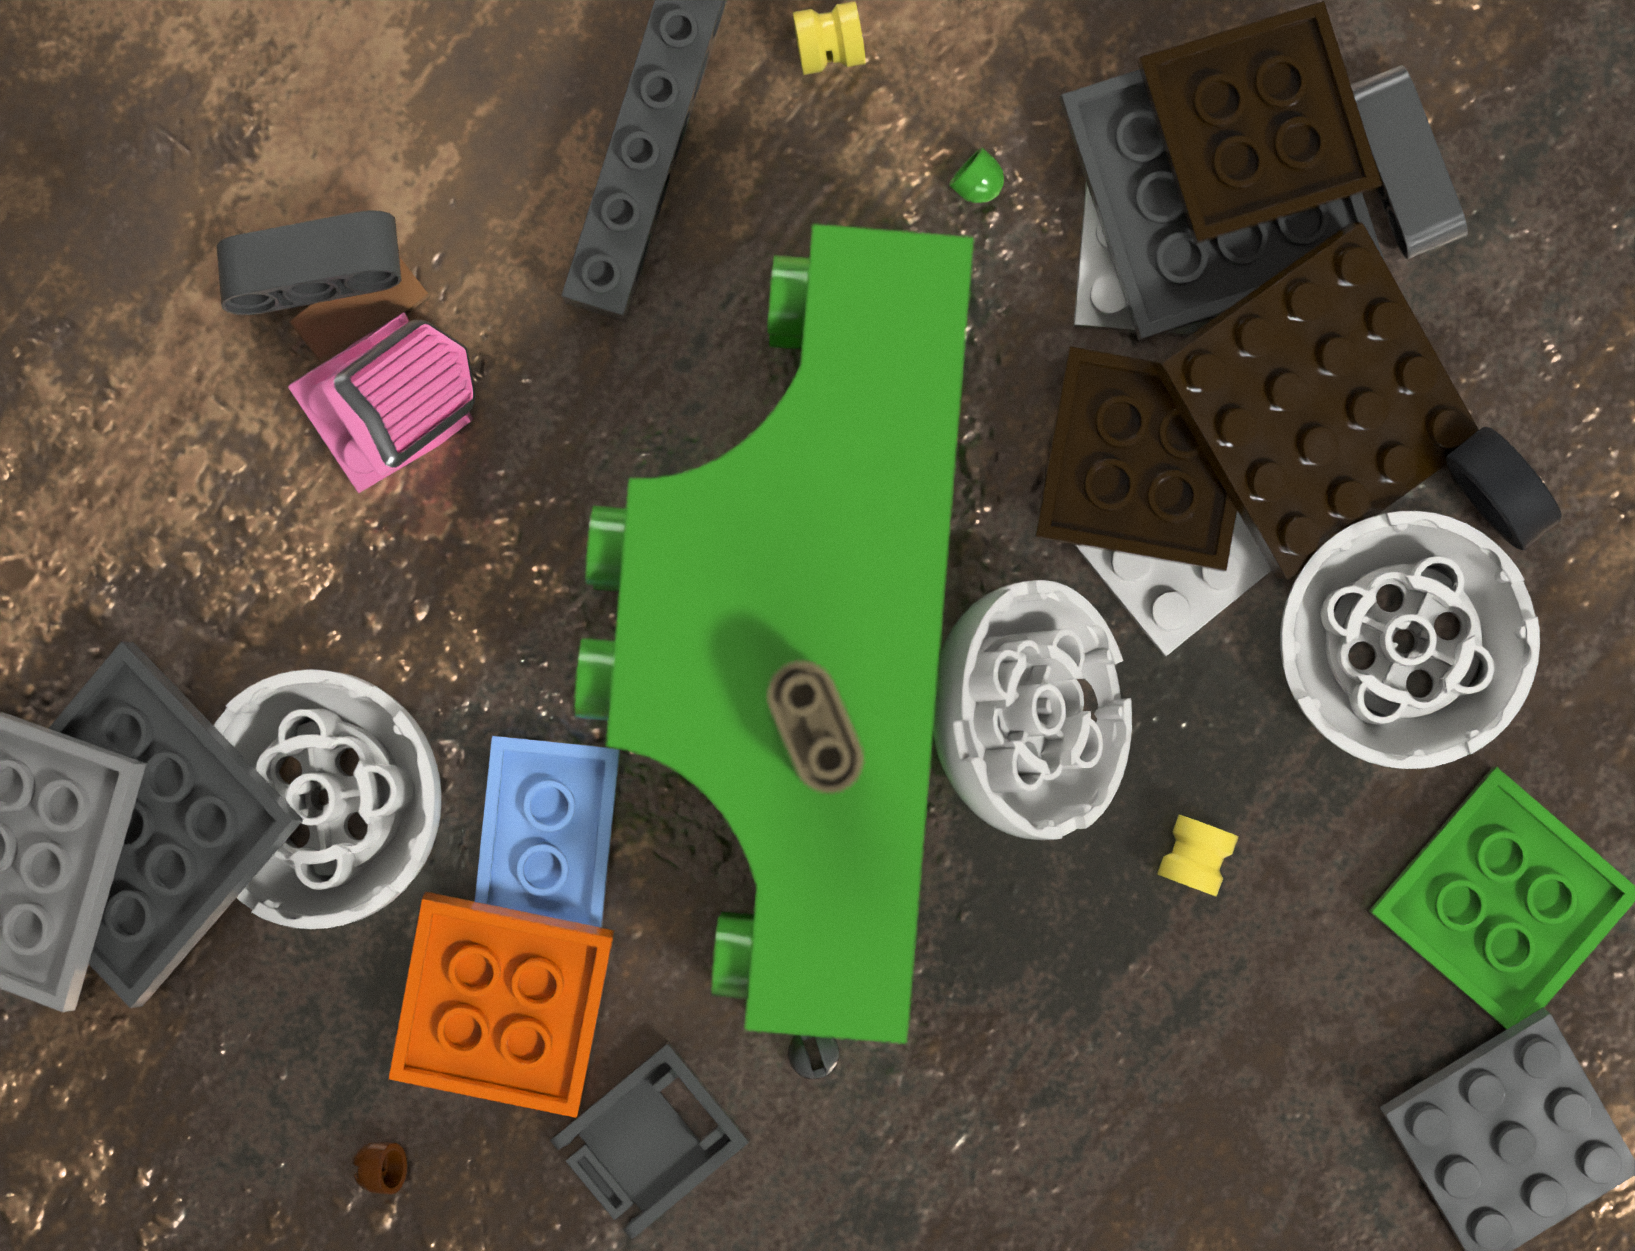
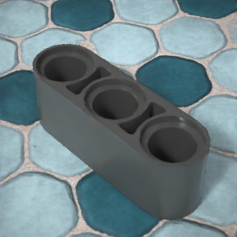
[1351,65,1468,259]
[216,210,402,315]

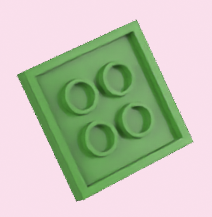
[1369,767,1635,1030]

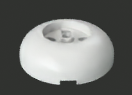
[1280,511,1540,769]
[933,580,1132,840]
[214,670,442,929]

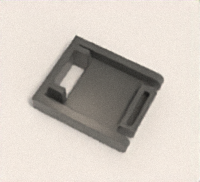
[550,1041,750,1239]

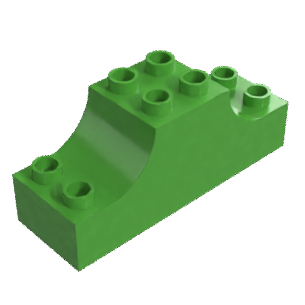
[575,224,974,1044]

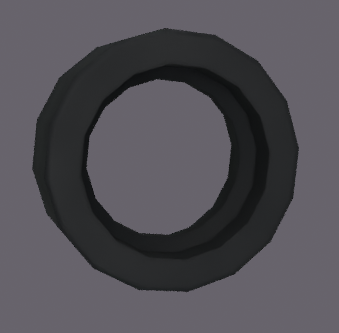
[1446,427,1562,550]

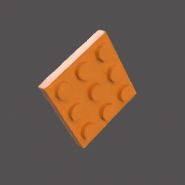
[389,891,615,1118]

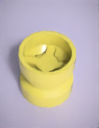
[793,1,866,75]
[1157,814,1239,897]

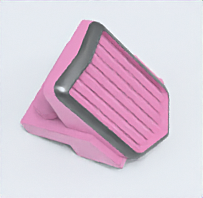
[288,312,476,493]

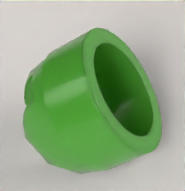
[949,147,1004,203]

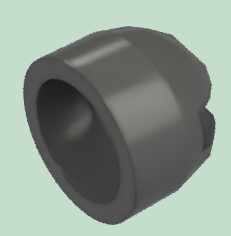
[788,1034,839,1079]

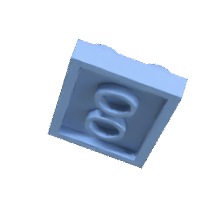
[475,736,620,928]

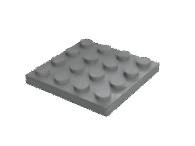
[0,711,147,1012]

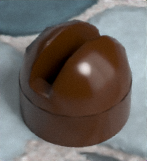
[352,1142,407,1195]

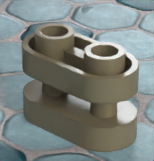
[768,661,864,793]

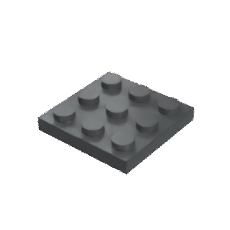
[1380,1007,1635,1251]

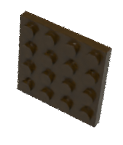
[1151,222,1479,580]

